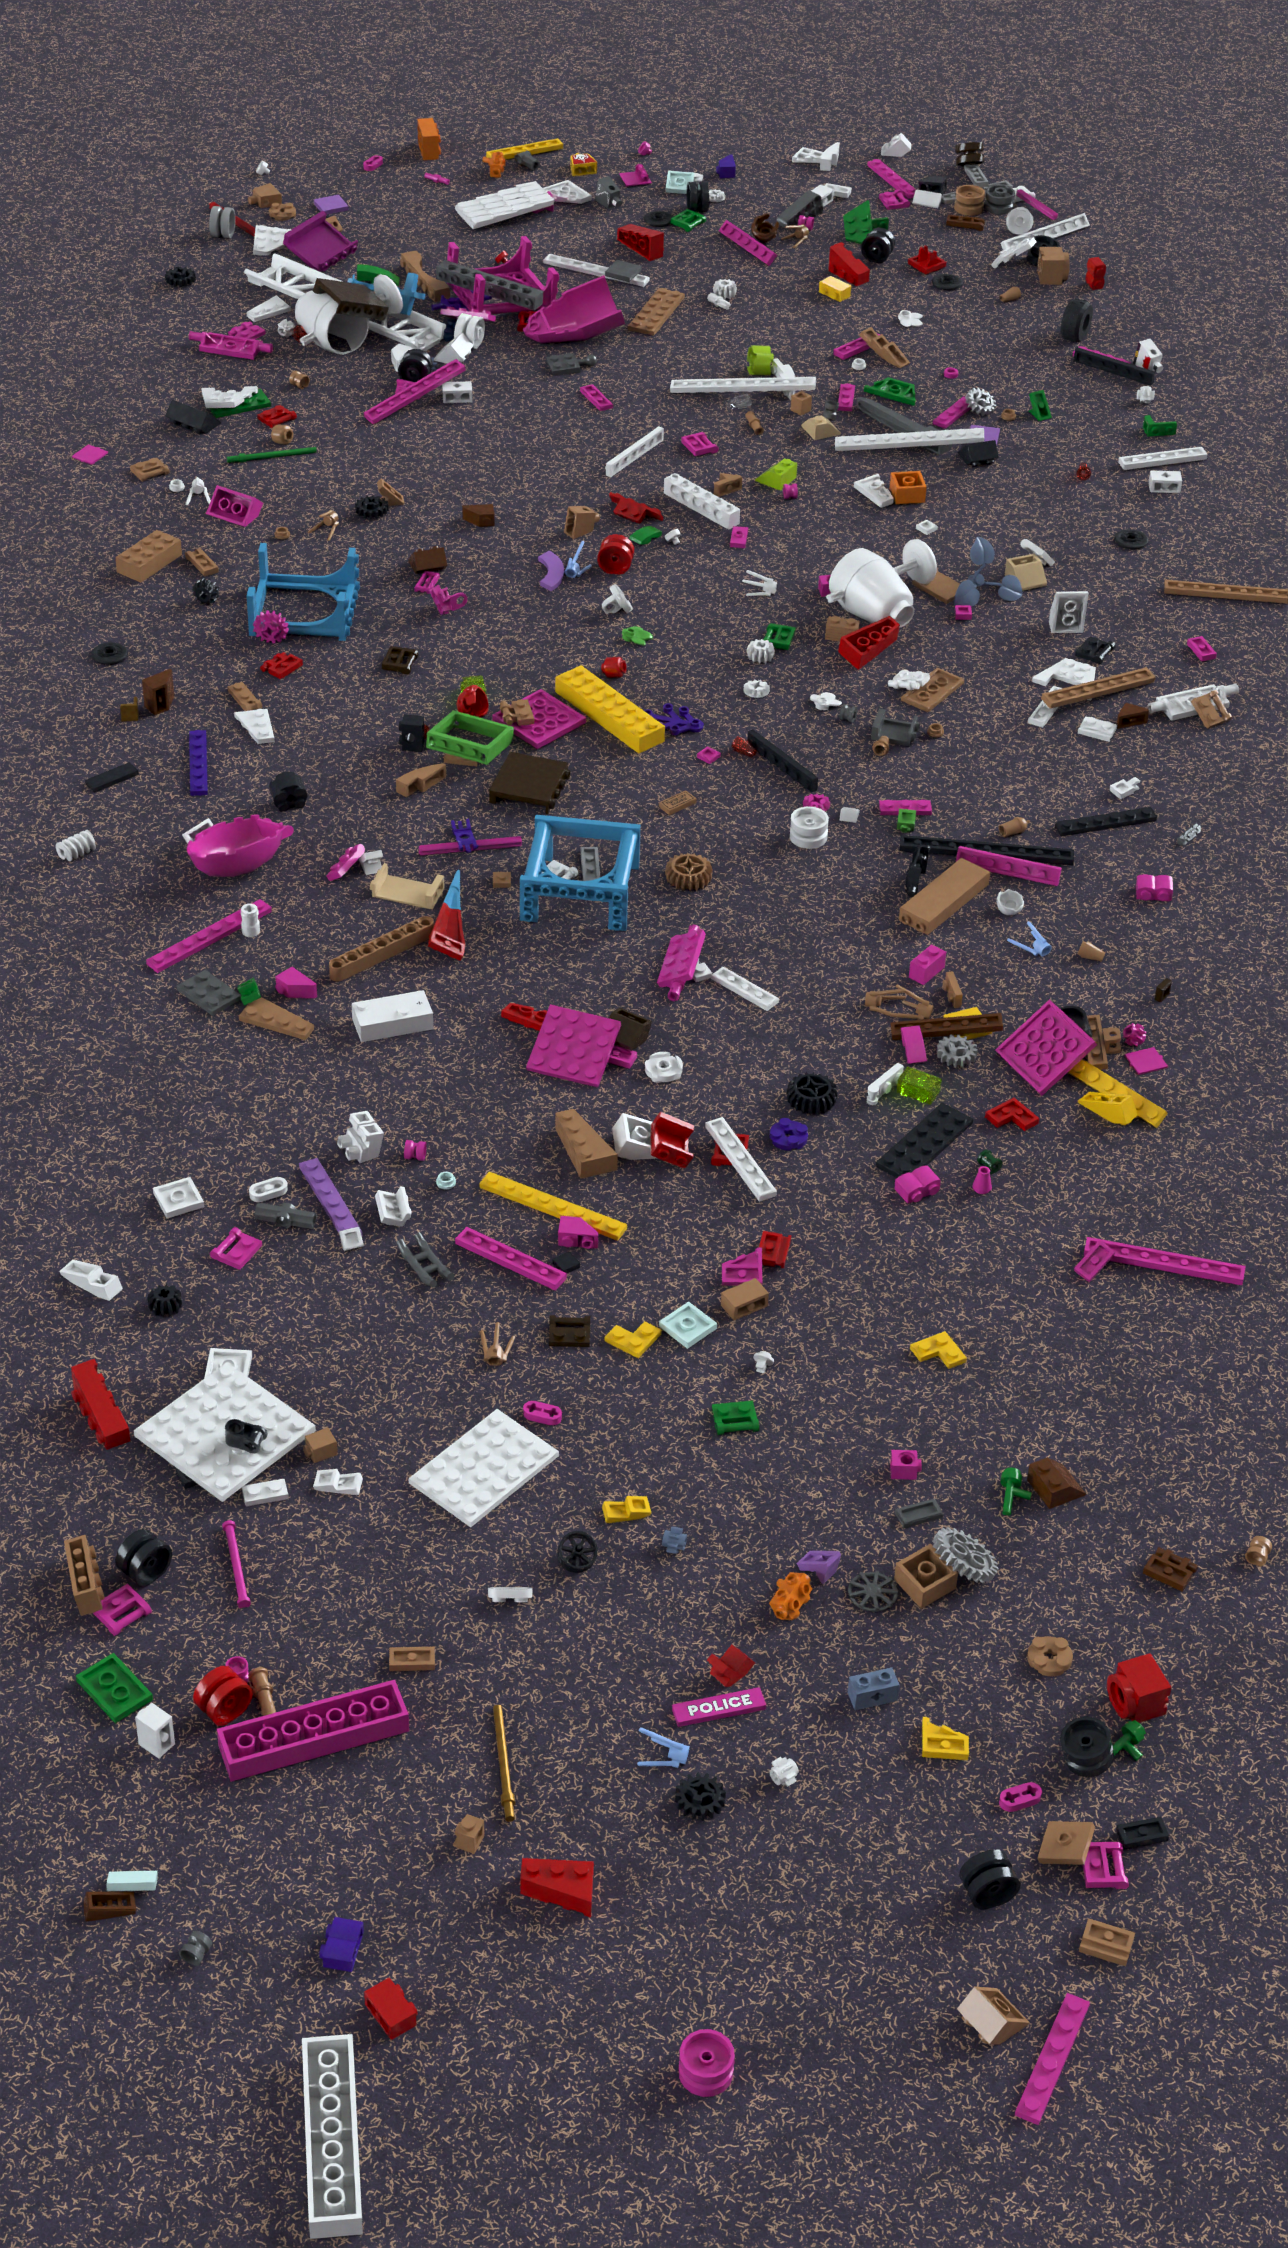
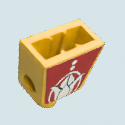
[570,153,597,176]

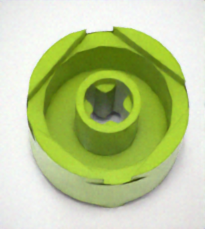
[747,345,774,375]

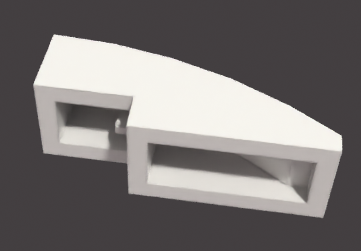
[820,142,840,171]
[59,1260,123,1301]

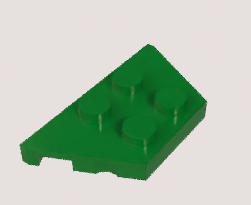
[843,200,872,244]
[864,377,916,406]

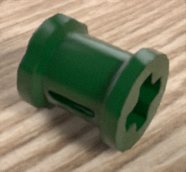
[977,1149,1003,1174]

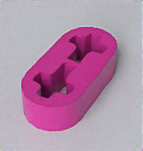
[363,155,383,171]
[523,1401,562,1426]
[999,1782,1042,1812]

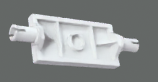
[1147,683,1239,721]

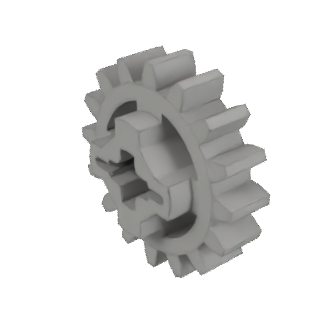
[965,388,996,416]
[936,1035,978,1068]

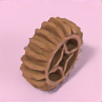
[665,852,713,891]

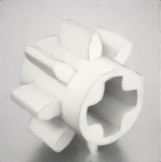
[278,319,295,338]
[1137,386,1155,404]
[770,1757,799,1787]

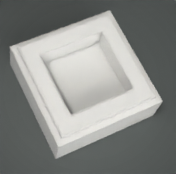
[916,520,938,535]
[339,1227,364,1251]

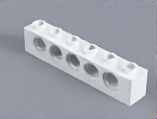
[664,473,740,529]

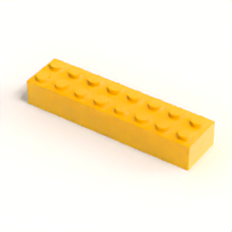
[555,665,665,754]

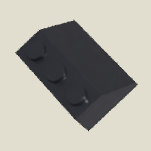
[165,400,221,434]

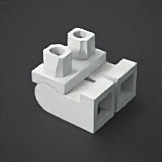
[337,1111,384,1163]

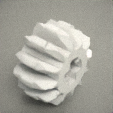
[713,279,737,300]
[747,639,775,664]

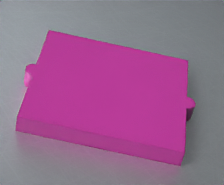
[72,444,108,465]
[1125,1047,1168,1075]

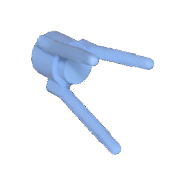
[564,541,592,578]
[1007,921,1052,957]
[637,1728,690,1768]

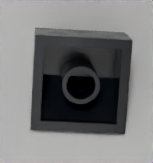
[958,440,999,467]

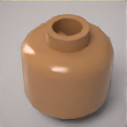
[271,424,294,445]

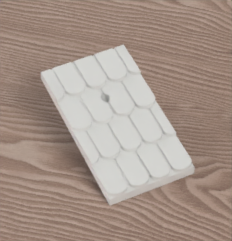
[455,181,555,229]

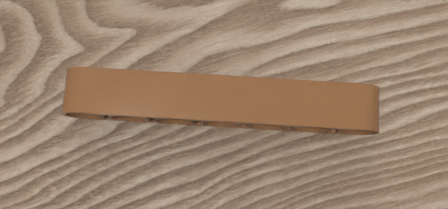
[329,916,434,982]

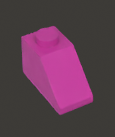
[275,967,317,998]

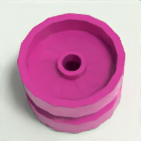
[678,2029,735,2097]

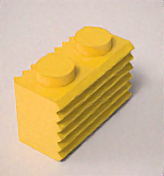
[819,276,851,302]

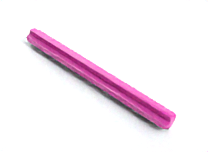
[418,836,522,856]

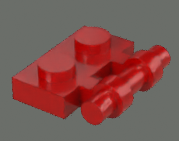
[260,652,303,679]

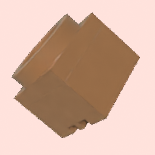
[1037,247,1069,285]

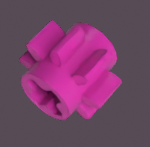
[1123,1023,1146,1046]

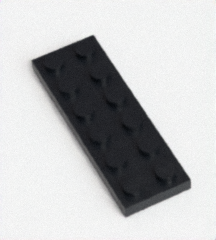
[876,1103,973,1178]

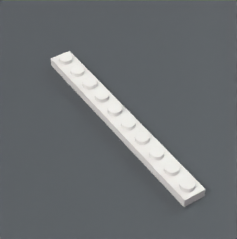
[670,377,816,393]
[835,428,984,451]

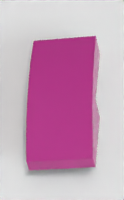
[901,1026,927,1064]

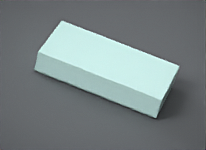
[107,1871,158,1891]

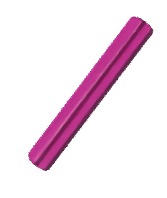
[1016,189,1058,220]

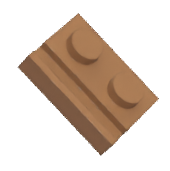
[1079,1918,1135,1967]

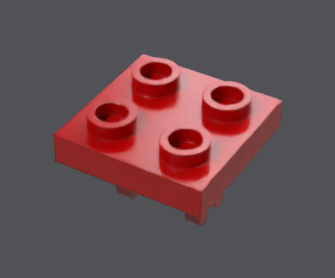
[908,245,947,274]

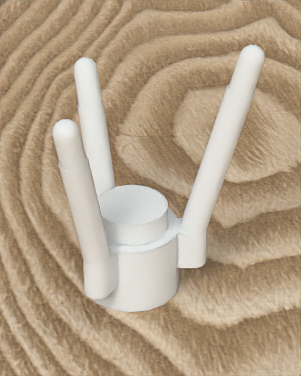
[185,477,211,505]
[742,570,777,596]

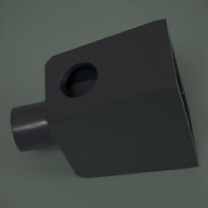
[918,176,947,196]

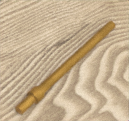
[493,1705,515,1822]

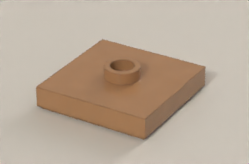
[1037,1821,1095,1865]

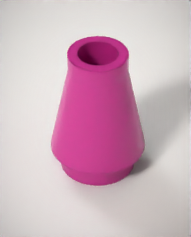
[972,1166,992,1194]

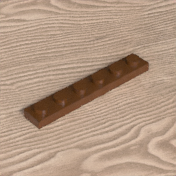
[890,1013,1003,1040]

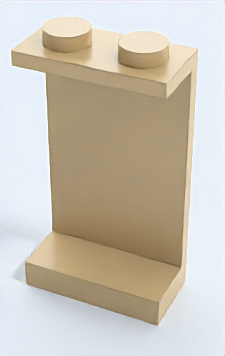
[370,863,444,909]

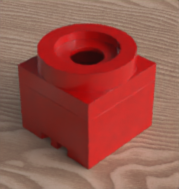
[1107,1653,1172,1723]

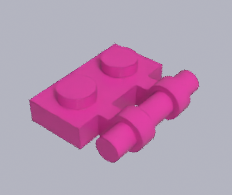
[228,321,266,340]

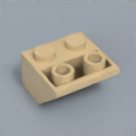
[1005,553,1047,591]

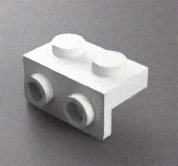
[375,1186,411,1227]

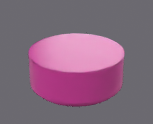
[944,367,958,379]

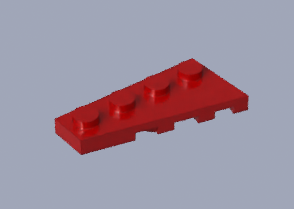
[501,1003,547,1031]

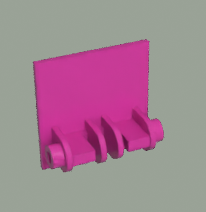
[619,164,652,186]

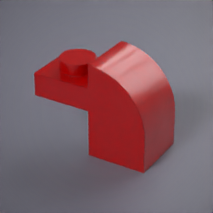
[707,1644,755,1687]

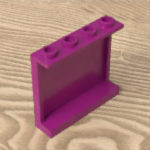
[283,211,358,272]

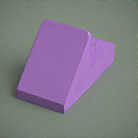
[797,1551,841,1584]

